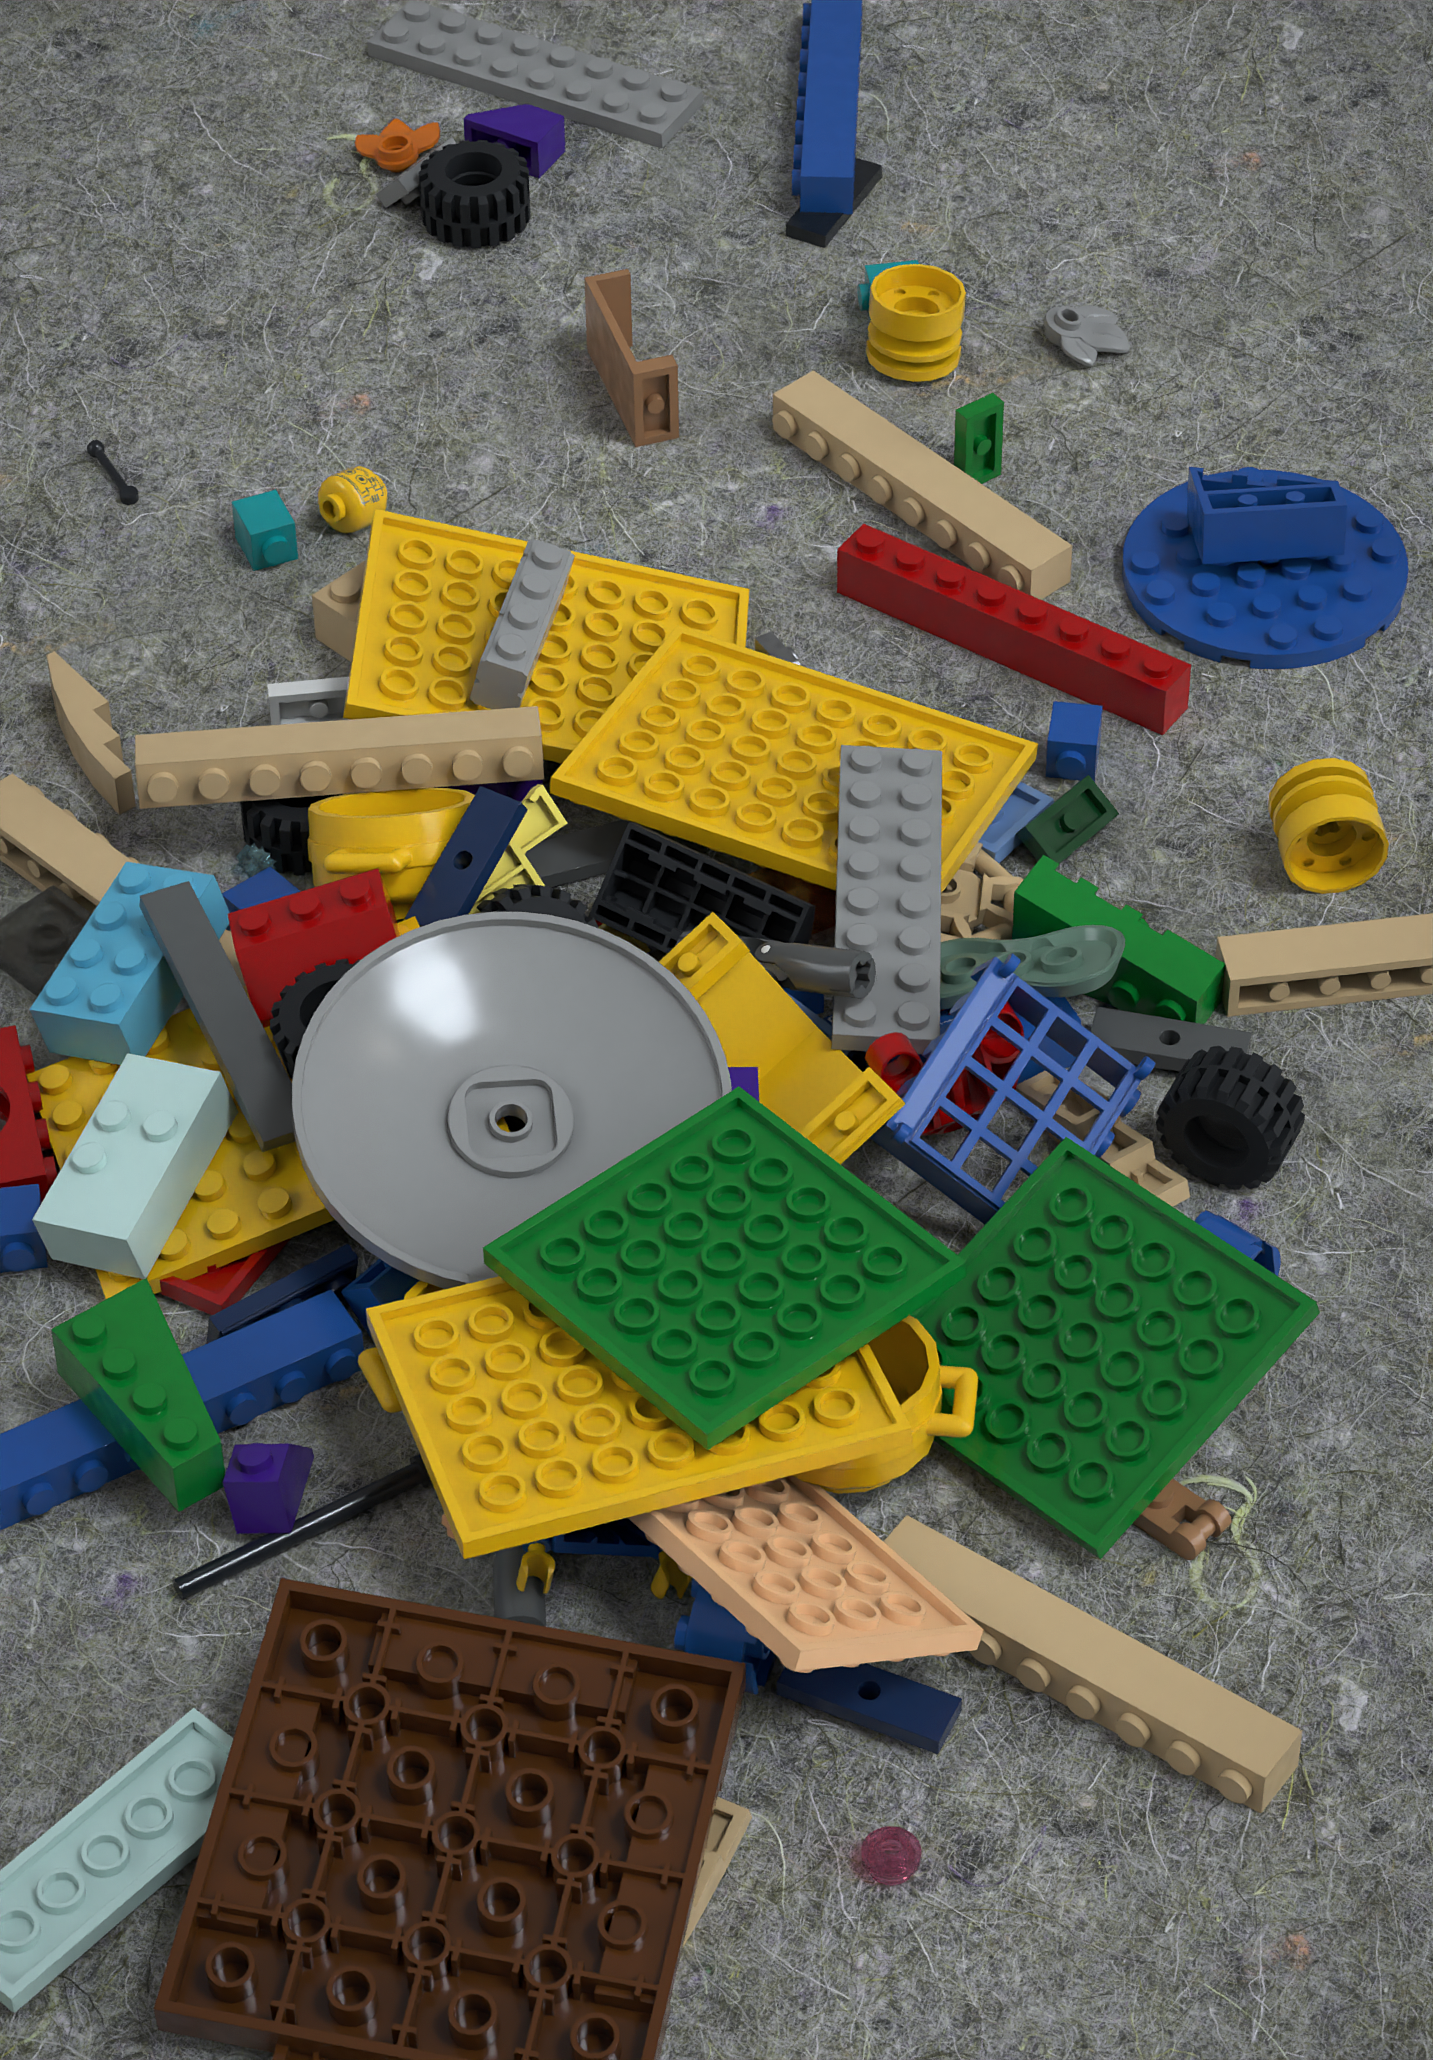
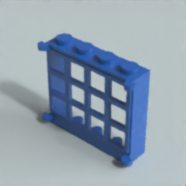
[870,953,1156,1225]

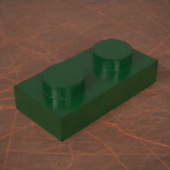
[1016,775,1119,864]

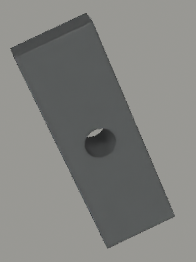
[1090,1006,1252,1071]

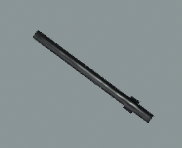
[172,1453,432,1600]

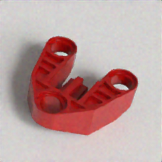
[865,1001,1024,1136]

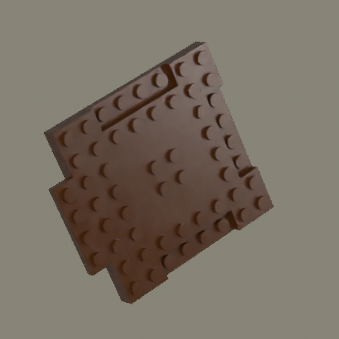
[153,1578,746,2060]

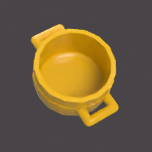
[307,788,475,919]
[793,1315,978,1494]

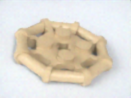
[941,842,1024,942]

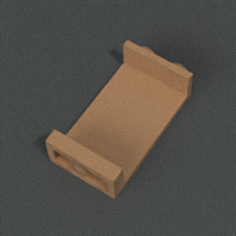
[584,269,679,447]

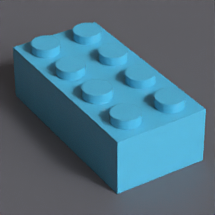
[29,862,230,1065]

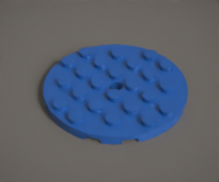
[1122,467,1408,669]

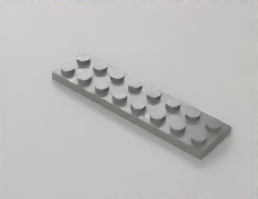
[367,0,703,148]
[831,745,942,1054]

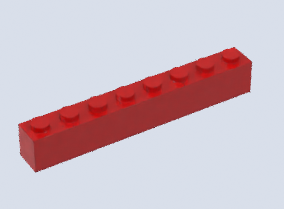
[837,523,1191,735]

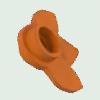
[355,118,441,172]

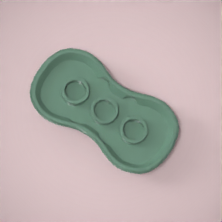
[940,925,1125,1010]

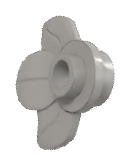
[1044,305,1130,367]

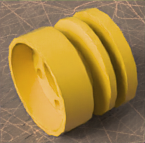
[866,264,966,382]
[1268,758,1389,894]

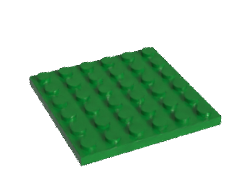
[483,1087,966,1451]
[910,1137,1320,1560]

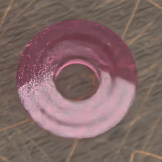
[861,1826,921,1885]

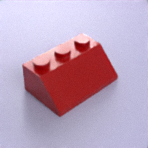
[228,868,400,1028]

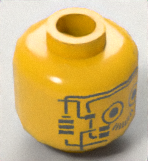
[318,466,387,533]

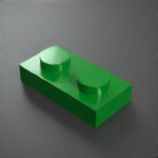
[954,392,1004,484]

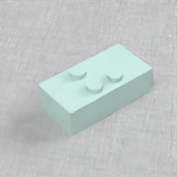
[32,1053,238,1279]

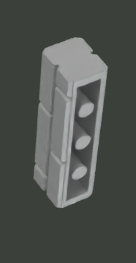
[470,539,575,709]

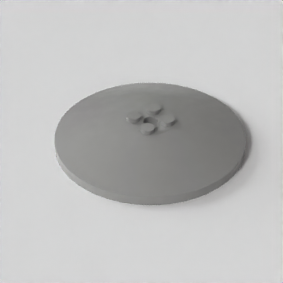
[292,912,732,1289]

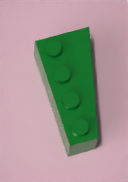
[1012,854,1225,1024]
[51,1278,225,1512]

